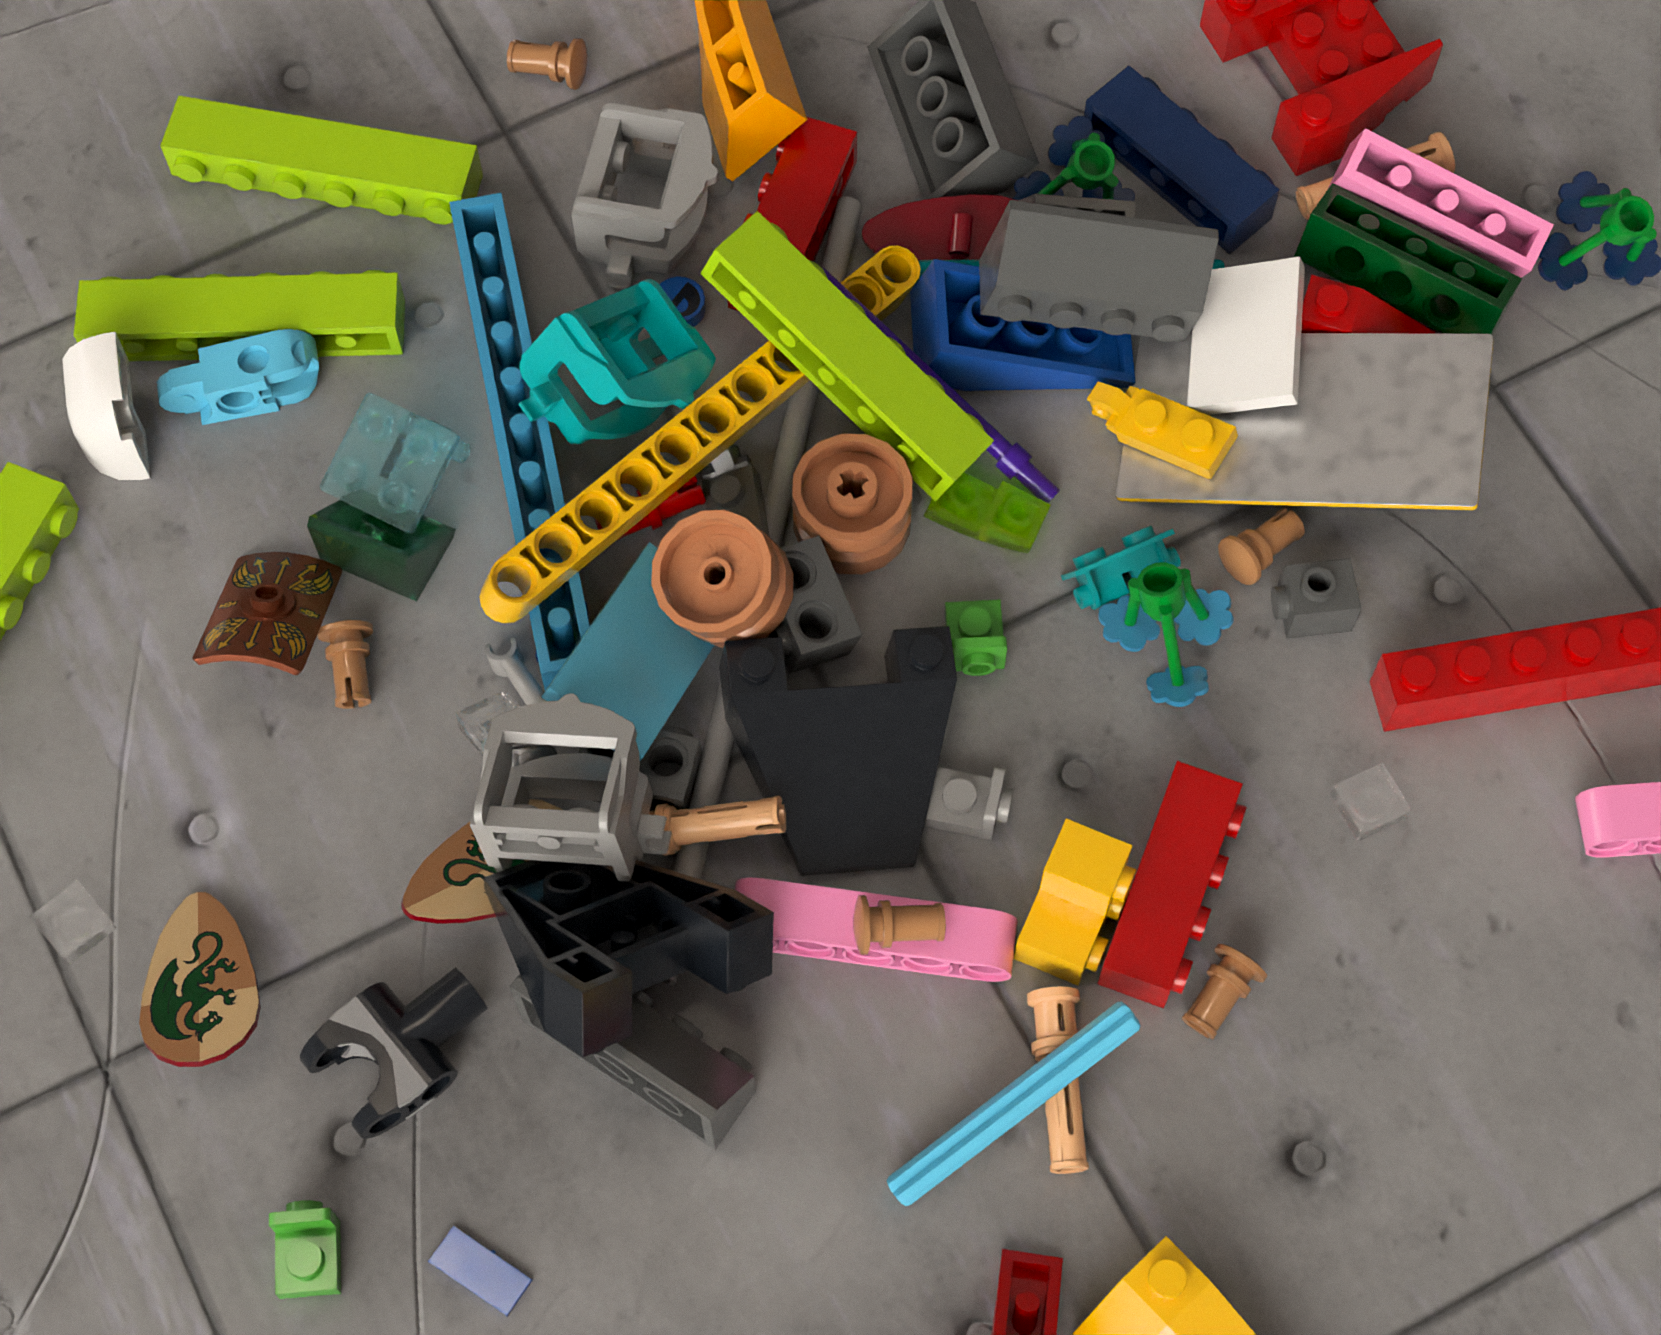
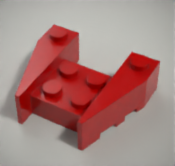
[1200,0,1443,176]

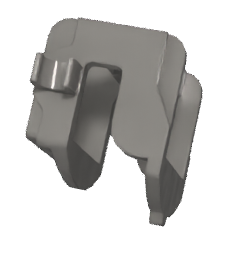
[571,103,718,289]
[470,693,672,881]

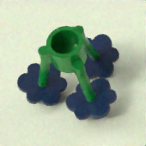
[1012,116,1135,201]
[1538,171,1661,291]

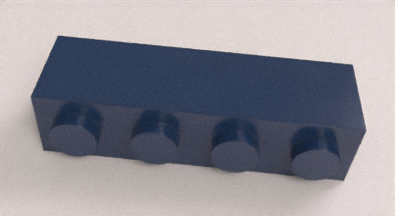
[1084,65,1280,255]

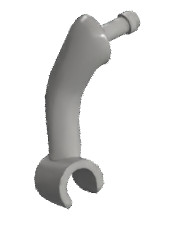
[484,637,546,705]

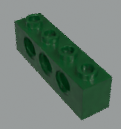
[1294,183,1522,335]

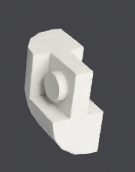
[62,332,150,480]

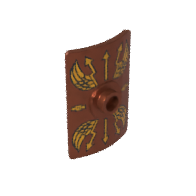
[192,552,342,675]

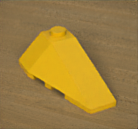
[1072,1236,1256,1335]

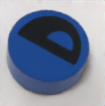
[659,276,706,327]

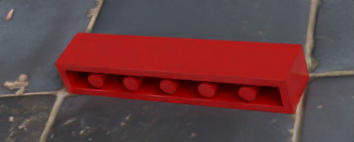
[1369,607,1661,732]

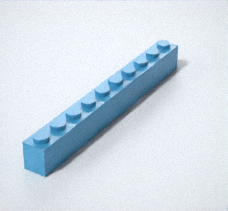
[449,193,590,690]

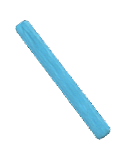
[887,1001,1140,1206]

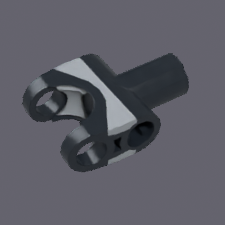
[300,967,488,1139]

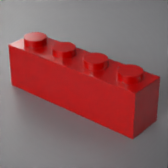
[727,116,857,311]
[1097,761,1247,1009]

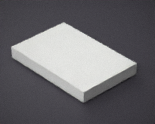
[1187,257,1305,415]

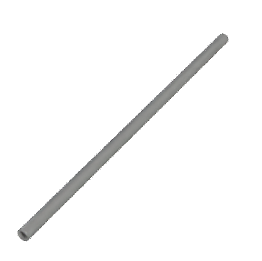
[660,197,862,985]

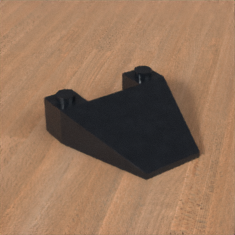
[719,626,957,876]
[484,860,774,1058]

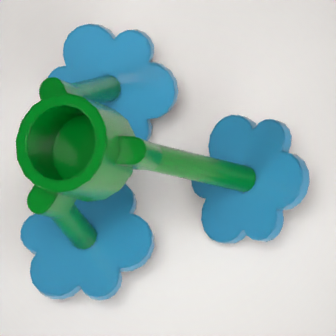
[1098,562,1234,707]

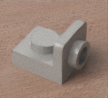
[925,767,1014,840]

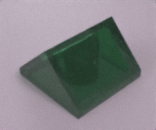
[307,489,456,602]

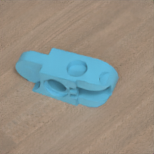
[156,329,319,425]

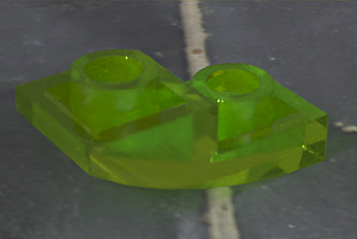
[923,472,1051,553]

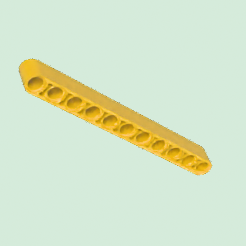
[479,245,921,623]

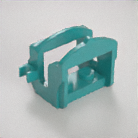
[518,279,716,444]

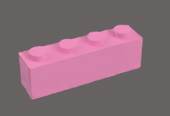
[1327,128,1554,278]

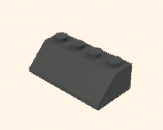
[867,0,1039,200]
[979,200,1219,342]
[510,975,756,1150]

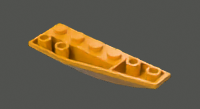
[694,0,808,182]

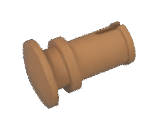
[506,38,587,90]
[1218,508,1305,585]
[318,620,373,709]
[853,895,946,955]
[1181,944,1267,1039]

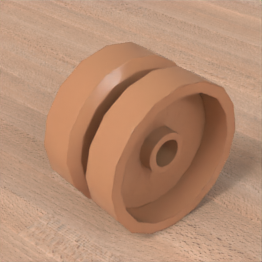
[792,433,913,575]
[651,510,794,648]

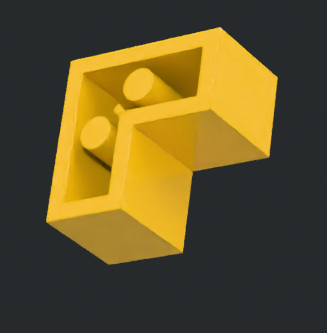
[1014,818,1137,986]

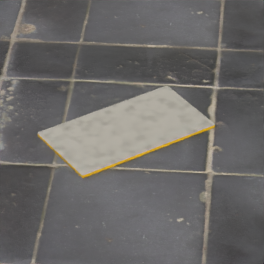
[1116,333,1494,510]

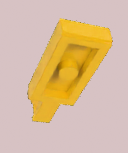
[1087,381,1238,479]

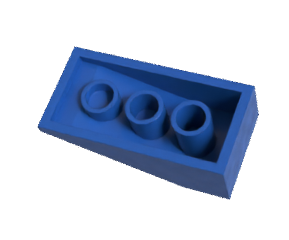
[910,259,1136,391]

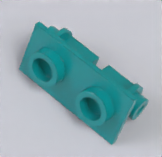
[1061,525,1181,610]

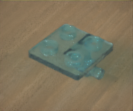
[320,392,471,533]

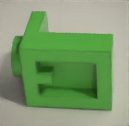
[944,599,1007,676]
[269,1200,341,1299]

